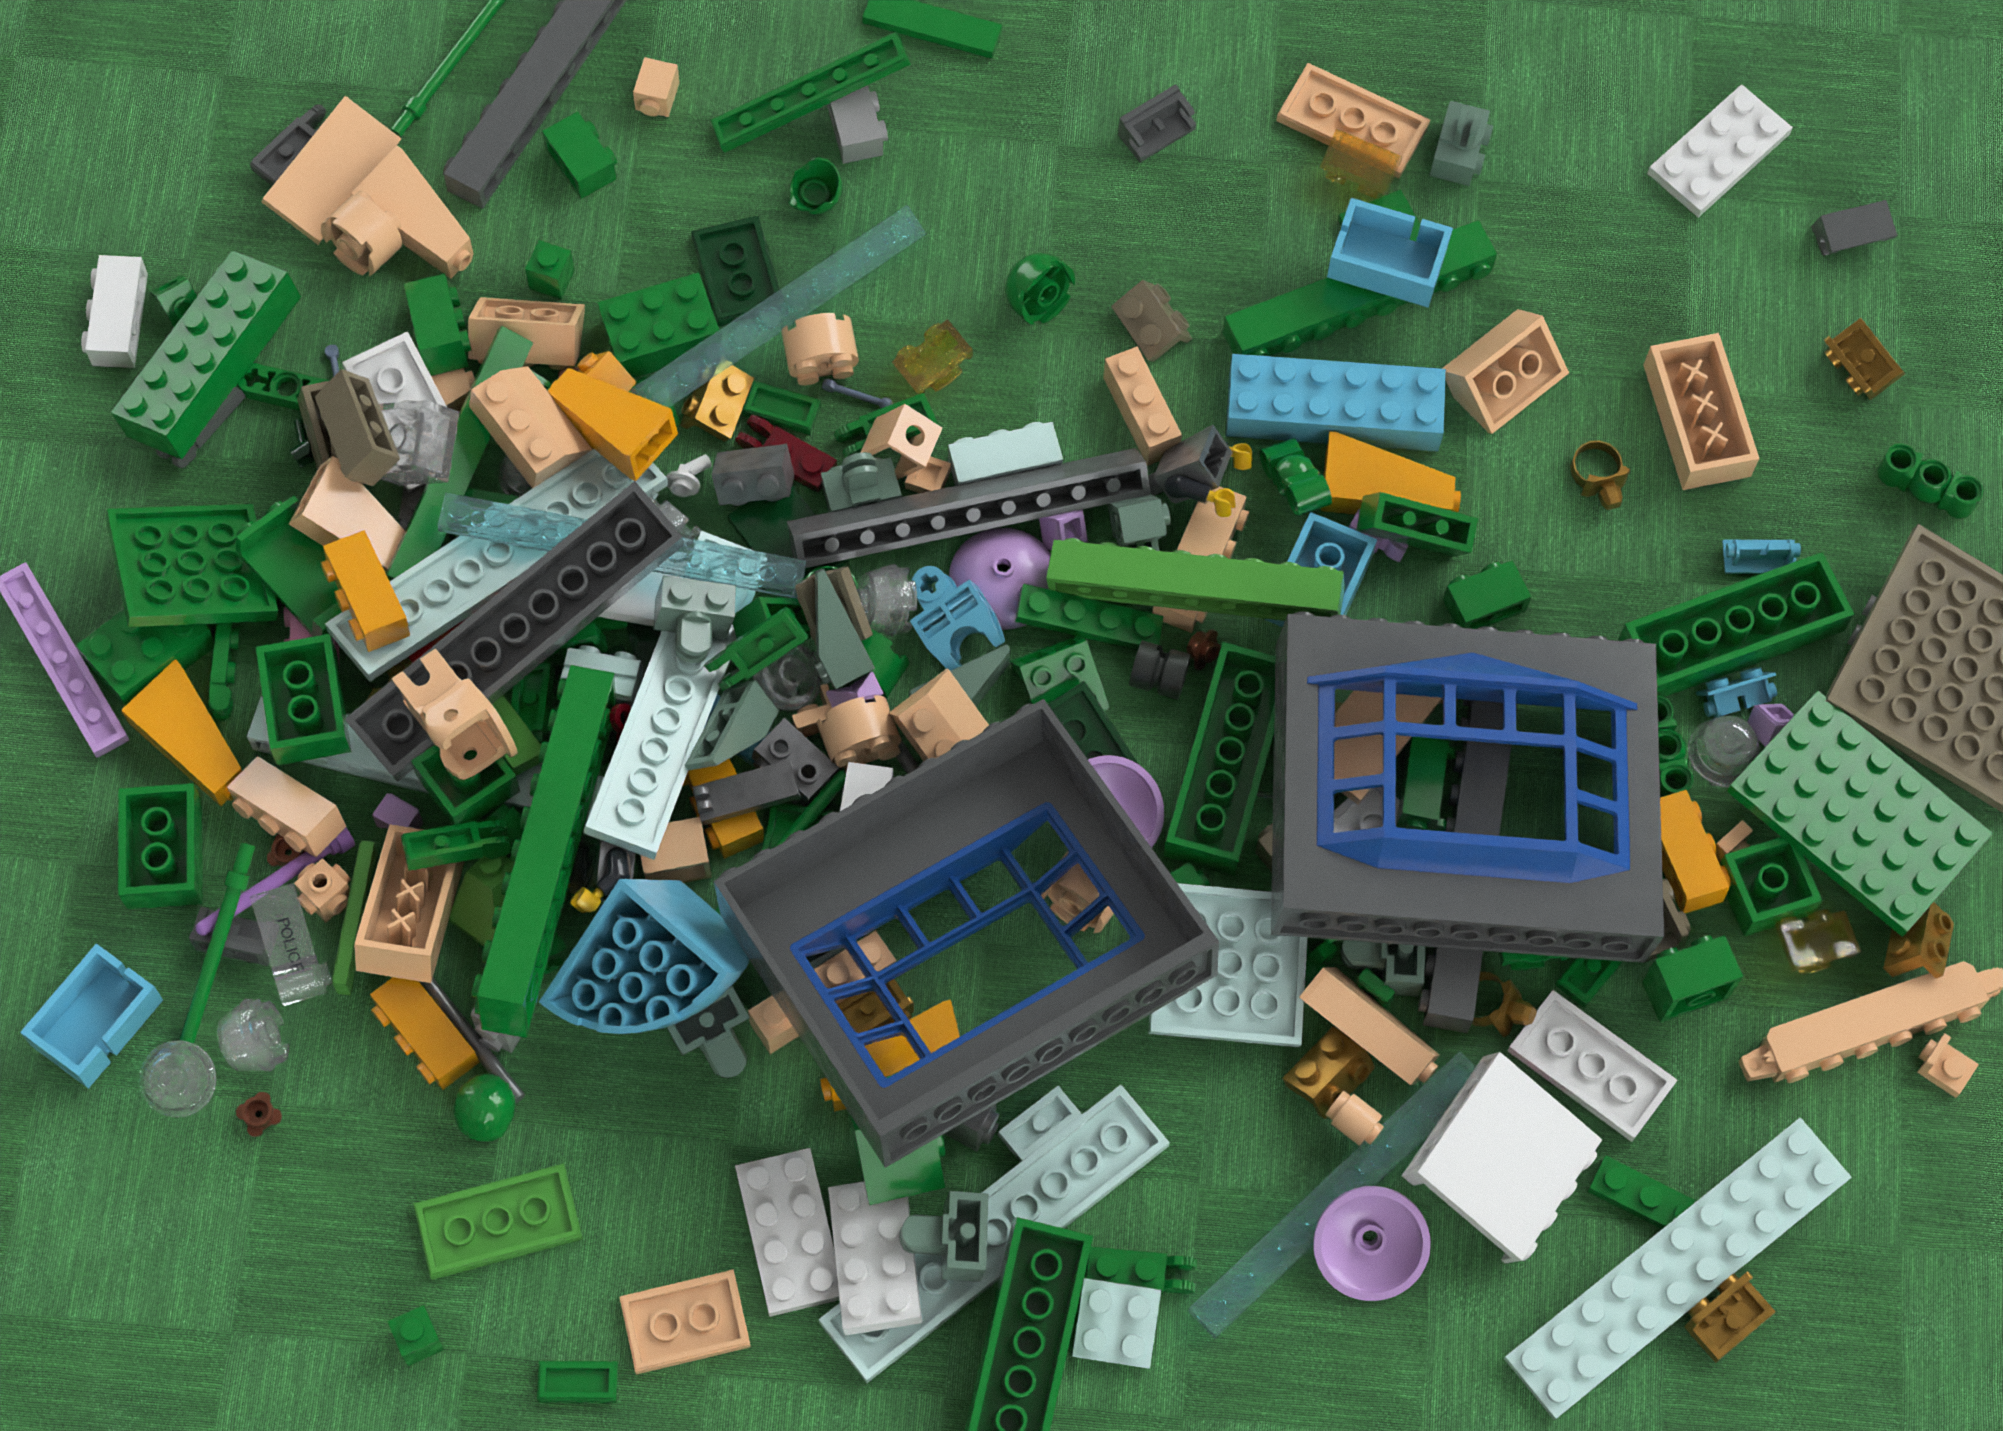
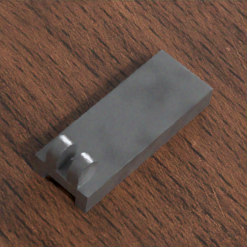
[693,760,801,825]

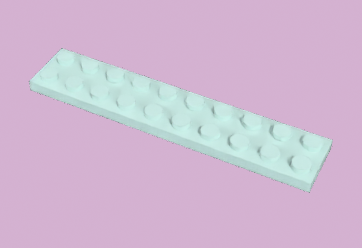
[325,449,668,681]
[583,531,769,860]
[819,1085,1170,1383]
[1504,1117,1852,1420]

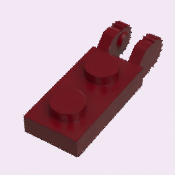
[735,415,837,493]

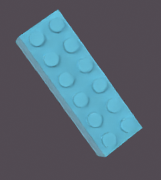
[1226,354,1446,452]

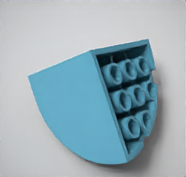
[539,879,749,1034]

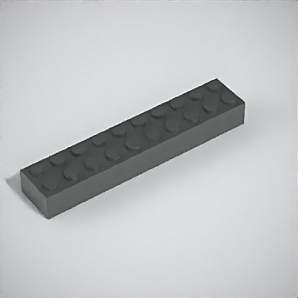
[344,481,684,782]

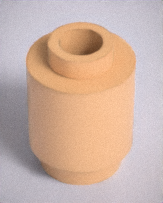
[1325,1091,1384,1146]

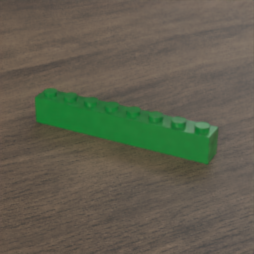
[1222,220,1497,356]

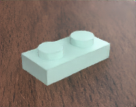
[998,1086,1082,1162]

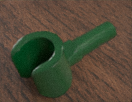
[290,419,314,468]

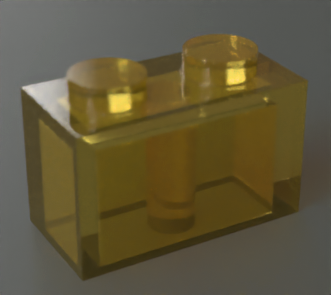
[1320,129,1403,199]

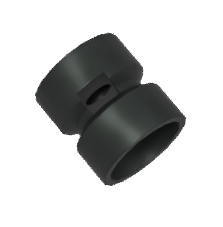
[1129,640,1191,700]

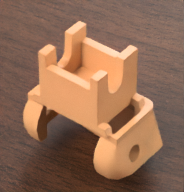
[391,648,518,780]

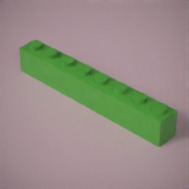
[1046,538,1345,621]

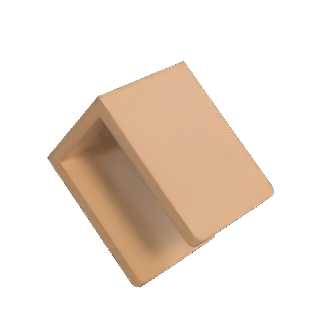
[860,404,942,480]
[640,817,712,883]

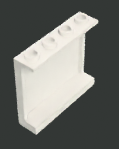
[1402,1052,1602,1264]

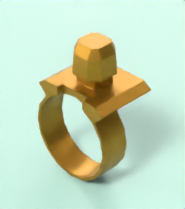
[1571,440,1631,510]
[1472,972,1537,1038]

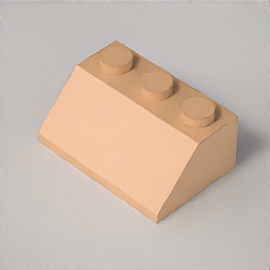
[468,297,585,370]
[1442,309,1569,434]
[469,366,592,489]
[889,668,989,761]

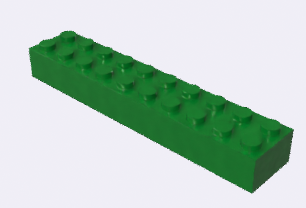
[472,665,616,1038]

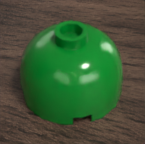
[1005,253,1076,325]

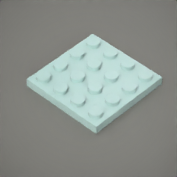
[1148,883,1307,1047]

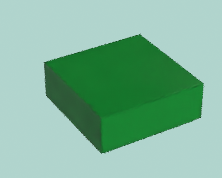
[1356,968,1395,1009]

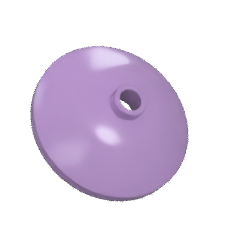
[949,528,1051,630]
[1088,755,1164,848]
[1313,1186,1430,1301]

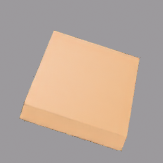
[619,1269,751,1375]

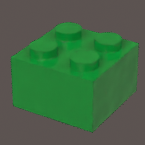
[411,745,520,825]
[1719,837,1823,937]
[1642,935,1743,1023]

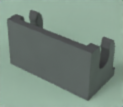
[1118,84,1196,163]
[1811,200,1898,256]
[189,907,280,966]

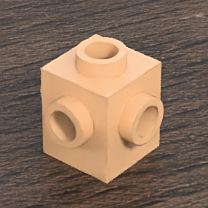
[294,858,351,923]

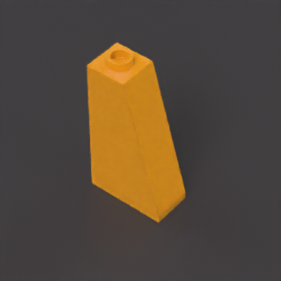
[547,368,678,481]
[1321,431,1461,515]
[121,659,243,806]
[820,1000,960,1112]

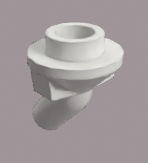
[666,454,712,497]

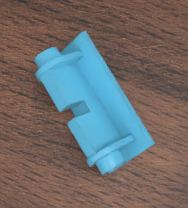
[1722,539,1801,574]
[1696,667,1777,718]

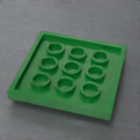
[105,504,278,627]

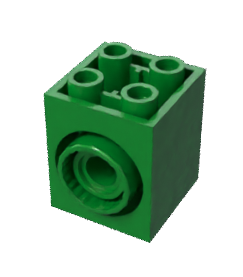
[847,1072,946,1206]

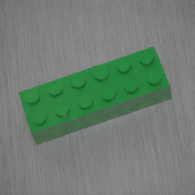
[111,251,301,460]
[1618,552,1854,697]
[1163,642,1276,876]
[964,1217,1093,1431]

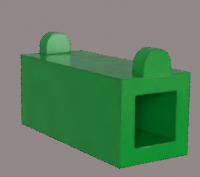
[1396,737,1456,831]

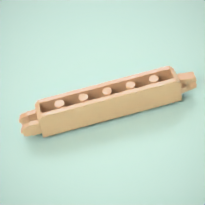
[1739,961,2003,1083]

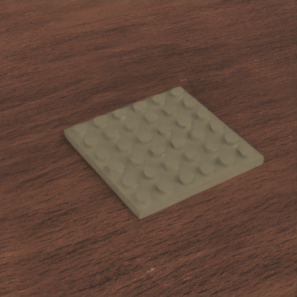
[1825,524,2003,813]

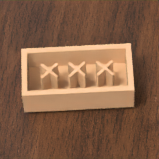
[1643,333,1760,490]
[354,824,464,983]

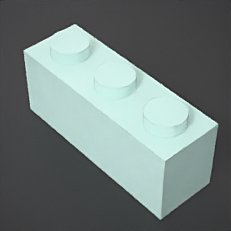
[948,422,1063,486]

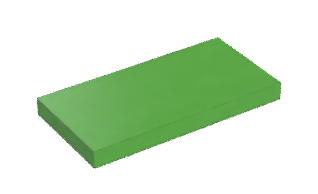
[413,1163,583,1280]

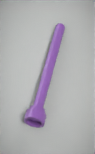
[196,827,355,936]

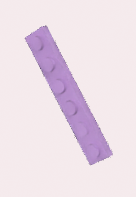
[0,562,129,758]

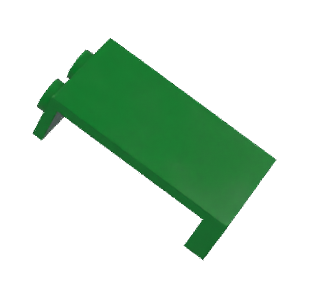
[236,495,342,638]

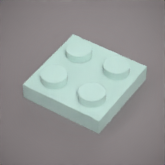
[1072,1278,1161,1369]

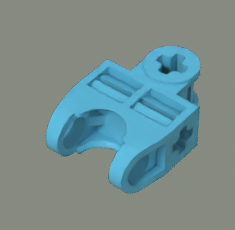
[910,566,1005,671]

